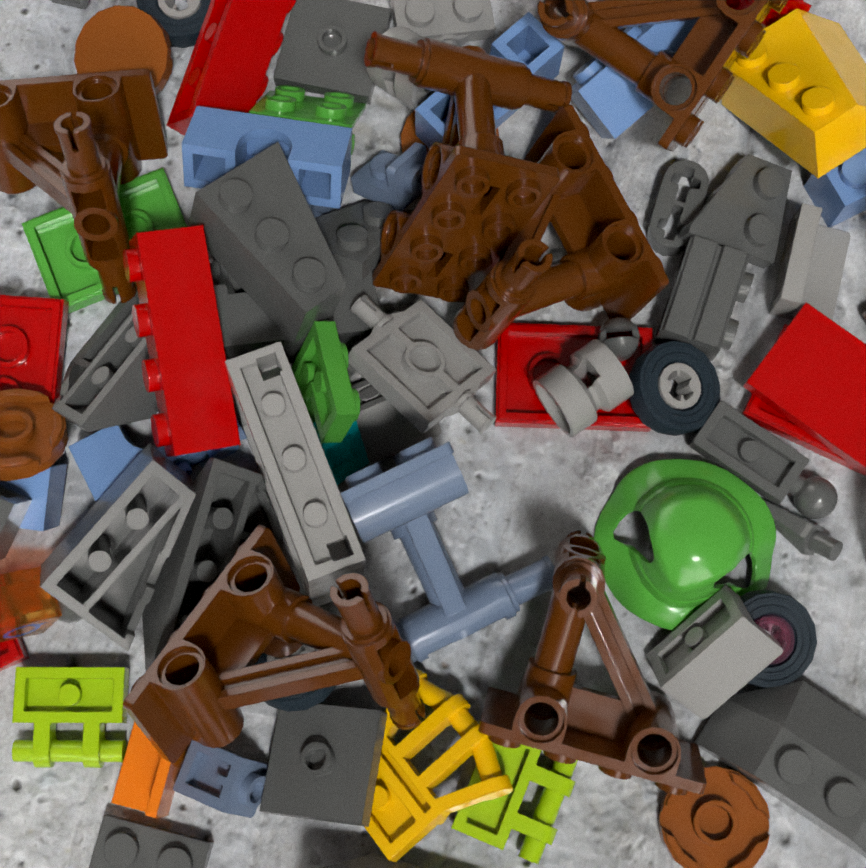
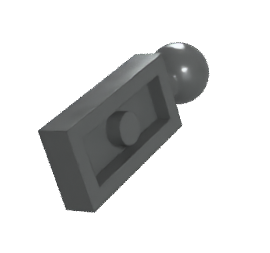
[689,401,838,519]

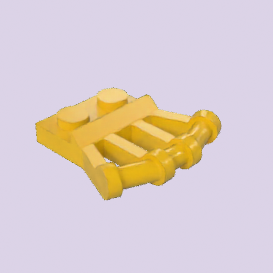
[364,668,513,862]

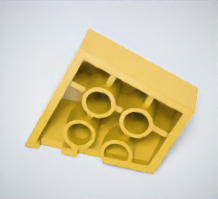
[721,8,866,178]

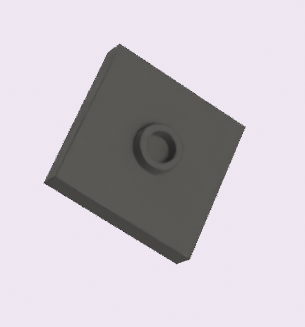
[273,0,392,105]
[259,704,387,827]

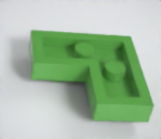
[291,321,360,443]

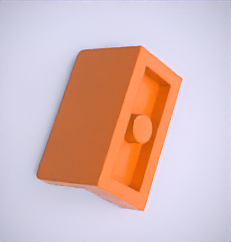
[111,721,188,819]

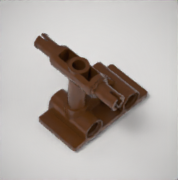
[538,0,789,151]
[364,31,572,303]
[0,69,168,304]
[453,104,669,351]
[123,525,426,764]
[478,530,707,795]

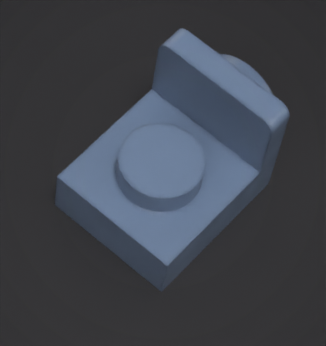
[351,142,427,212]
[173,740,268,818]

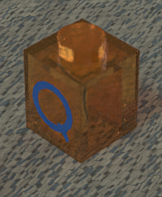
[0,566,62,642]

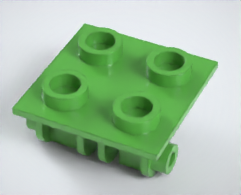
[249,85,366,155]

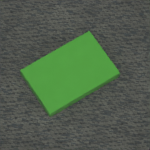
[21,168,188,314]

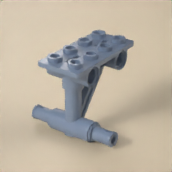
[340,437,554,663]

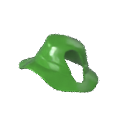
[594,459,776,631]

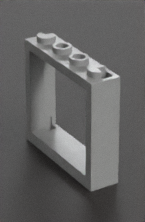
[225,341,366,607]

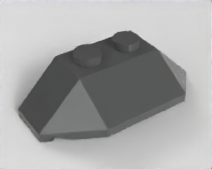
[52,257,220,432]
[142,458,284,671]
[693,681,866,858]

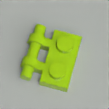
[12,667,129,768]
[451,742,578,865]

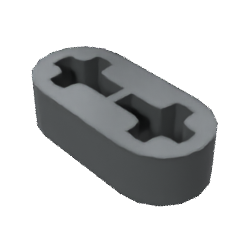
[646,160,709,257]

